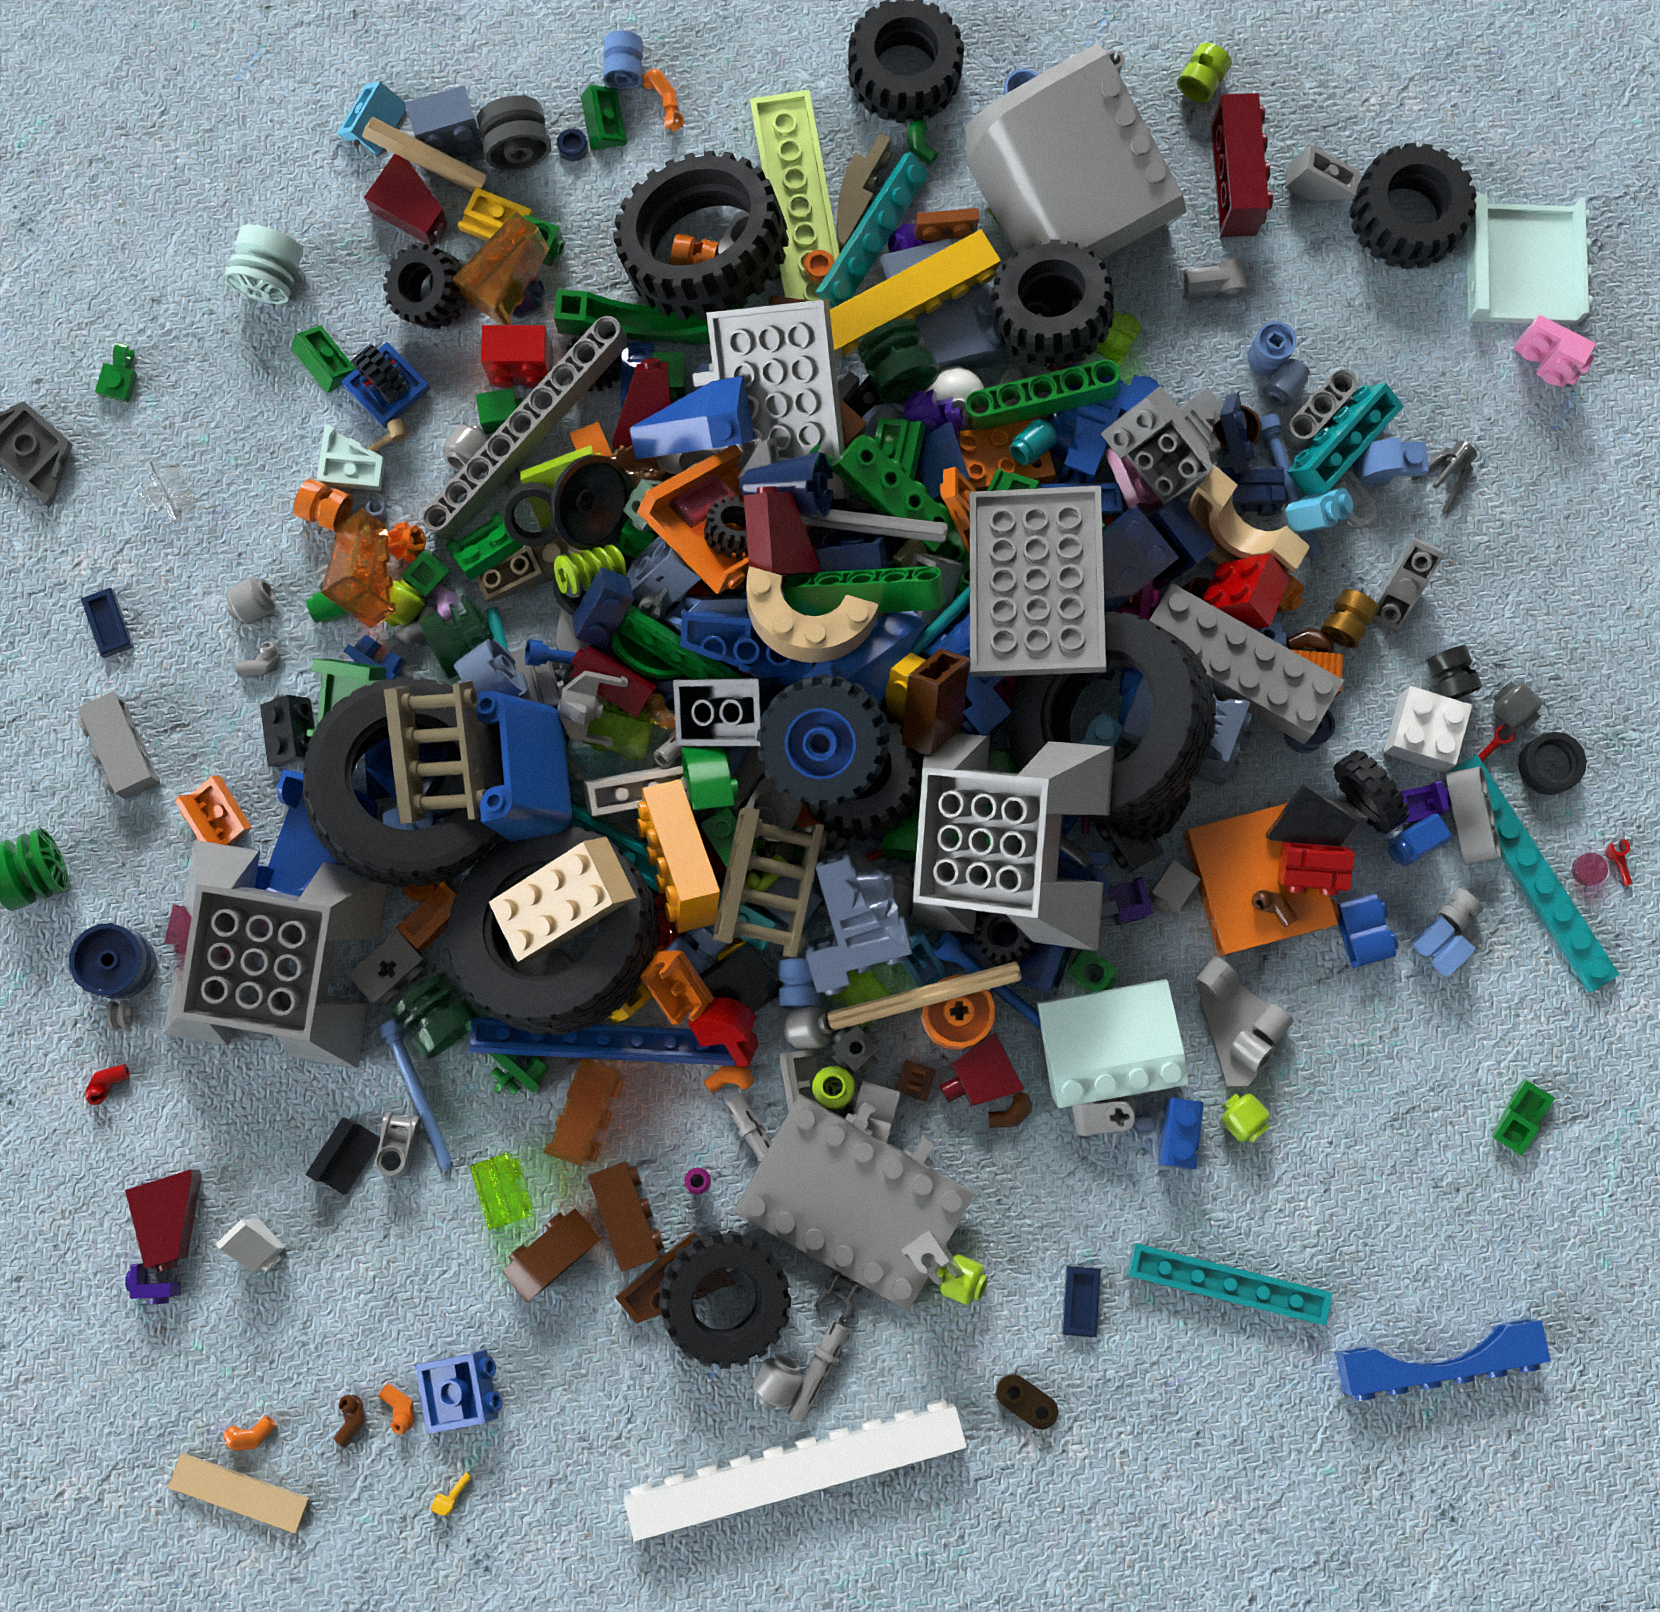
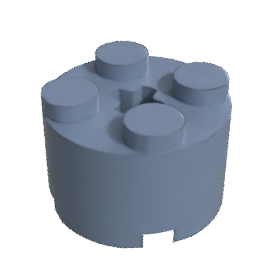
[454,639,529,697]

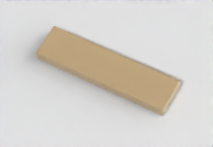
[361,117,487,193]
[168,1453,310,1534]

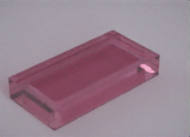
[669,474,737,528]

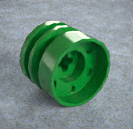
[0,827,69,911]

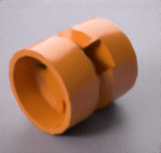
[669,233,719,266]
[293,478,353,533]

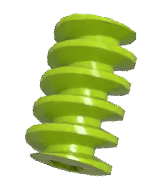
[554,545,627,594]

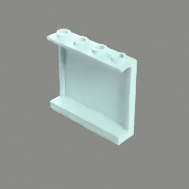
[1466,194,1593,325]

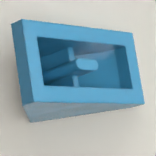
[898,931,950,988]

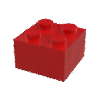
[481,325,553,389]
[1203,553,1290,630]

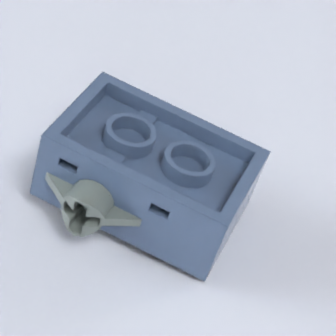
[627,536,701,620]

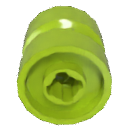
[1177,42,1232,103]

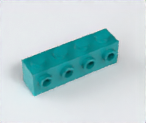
[1287,383,1404,495]

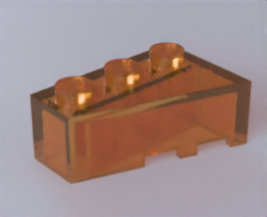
[321,508,396,628]
[543,1058,625,1167]

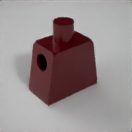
[939,1032,1024,1107]

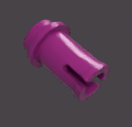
[684,1167,711,1195]

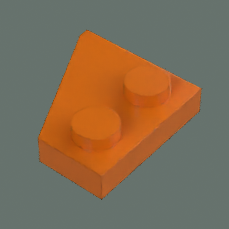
[940,467,977,554]

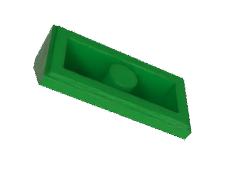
[581,85,627,150]
[292,325,355,393]

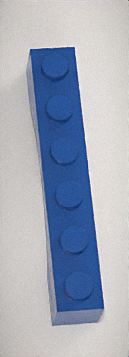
[1335,1318,1551,1401]

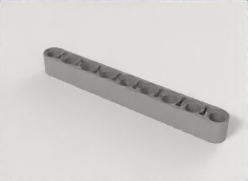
[422,316,628,540]

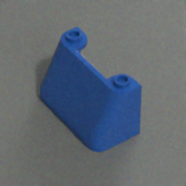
[476,691,572,842]
[255,769,378,896]

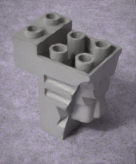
[1101,385,1222,505]

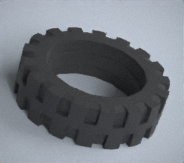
[1333,750,1410,834]

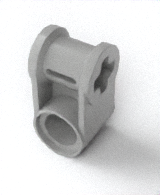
[1072,1095,1137,1136]
[375,1111,421,1178]

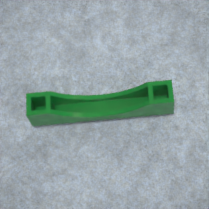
[554,289,744,345]

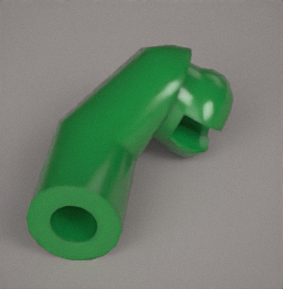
[907,120,939,165]

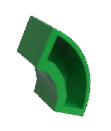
[680,746,739,811]

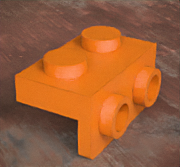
[175,775,252,846]

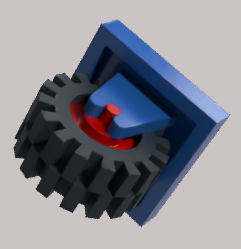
[341,342,431,429]

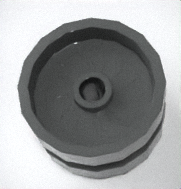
[476,95,552,170]

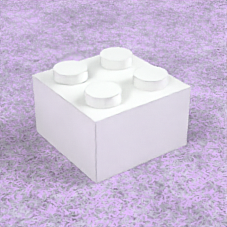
[1383,686,1472,773]

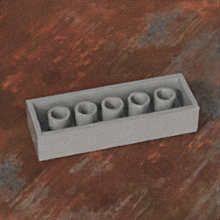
[1149,583,1344,744]

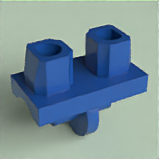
[343,634,406,680]

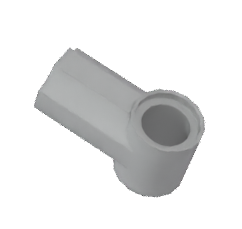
[1183,258,1248,299]

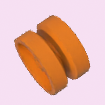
[920,975,995,1051]

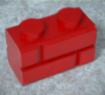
[1278,842,1354,896]

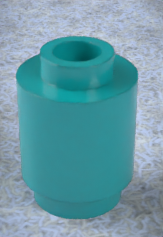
[1009,419,1056,466]

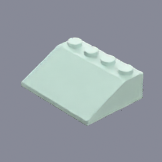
[1037,979,1189,1108]

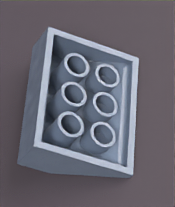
[880,239,1009,371]

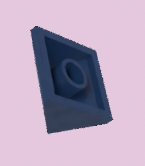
[918,422,970,506]

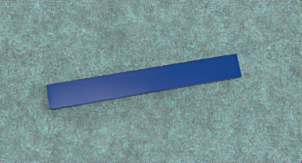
[468,1017,735,1066]

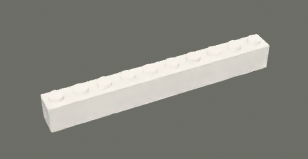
[624,1400,967,1542]

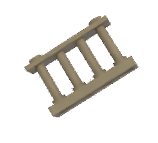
[384,681,487,824]
[712,807,826,957]

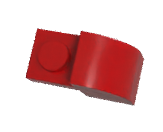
[688,997,759,1067]

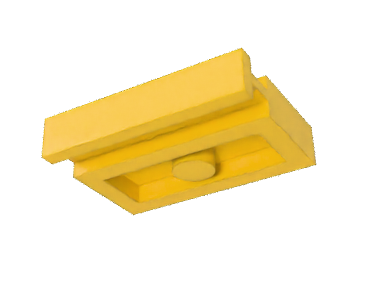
[458,187,533,253]

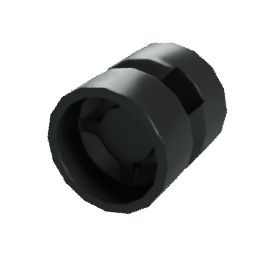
[1426,645,1483,699]

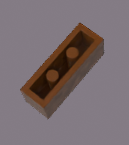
[588,1161,665,1272]

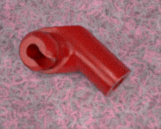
[85,1063,130,1106]

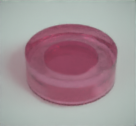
[1572,853,1608,886]

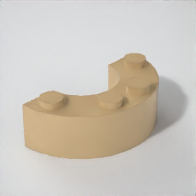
[1188,464,1310,575]
[746,566,879,663]

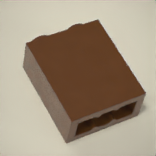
[901,649,970,755]

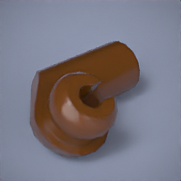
[1286,628,1334,653]
[1252,890,1298,927]
[333,1394,366,1448]

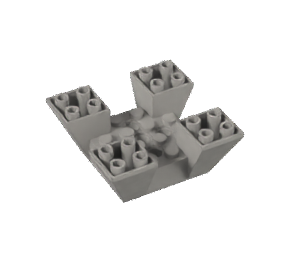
[913,733,1114,951]
[164,840,388,1068]

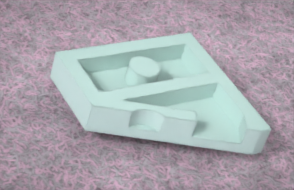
[316,425,385,491]

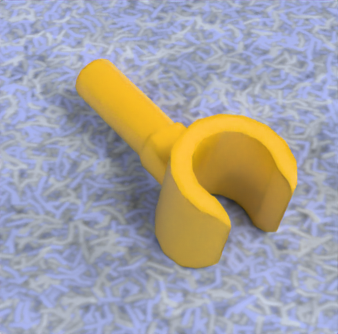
[431,1472,472,1516]

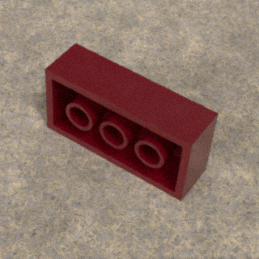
[1211,93,1273,237]

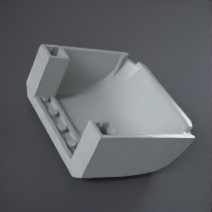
[964,44,1187,263]

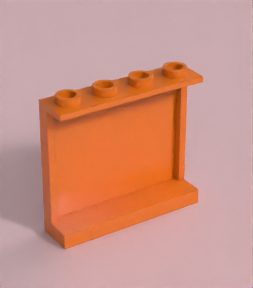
[637,445,811,594]
[1182,803,1339,958]

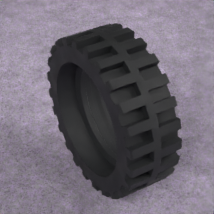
[613,151,789,320]

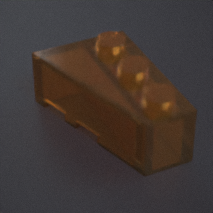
[452,212,549,325]

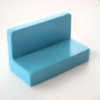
[337,82,406,154]

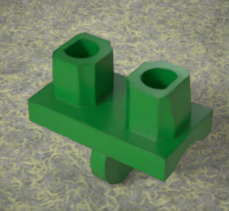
[488,1053,550,1096]

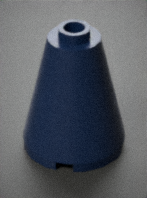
[739,452,834,519]

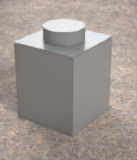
[1148,860,1201,914]

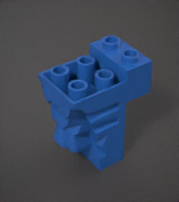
[1049,363,1164,484]
[918,608,1012,736]

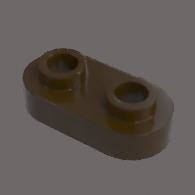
[995,1373,1058,1430]

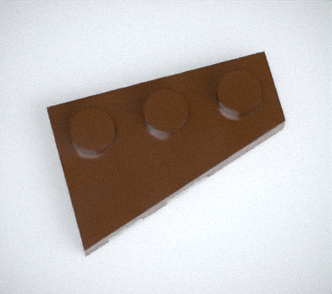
[615,1230,736,1324]

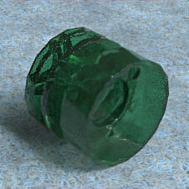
[857,318,940,403]
[418,596,495,679]
[390,973,481,1060]

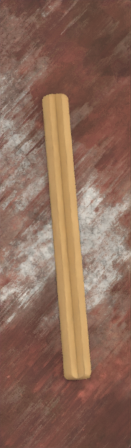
[828,962,1022,1030]

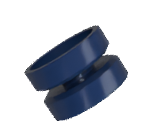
[69,923,156,1000]

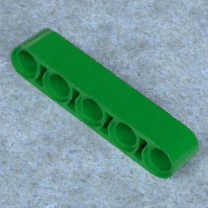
[965,359,1120,430]
[782,566,946,616]

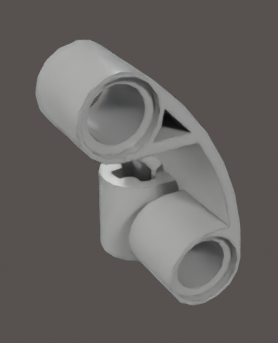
[1195,956,1294,1088]

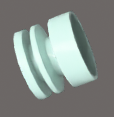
[224,225,304,304]

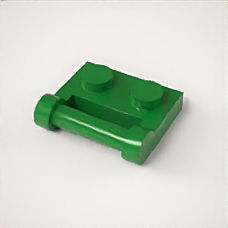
[446,511,524,581]

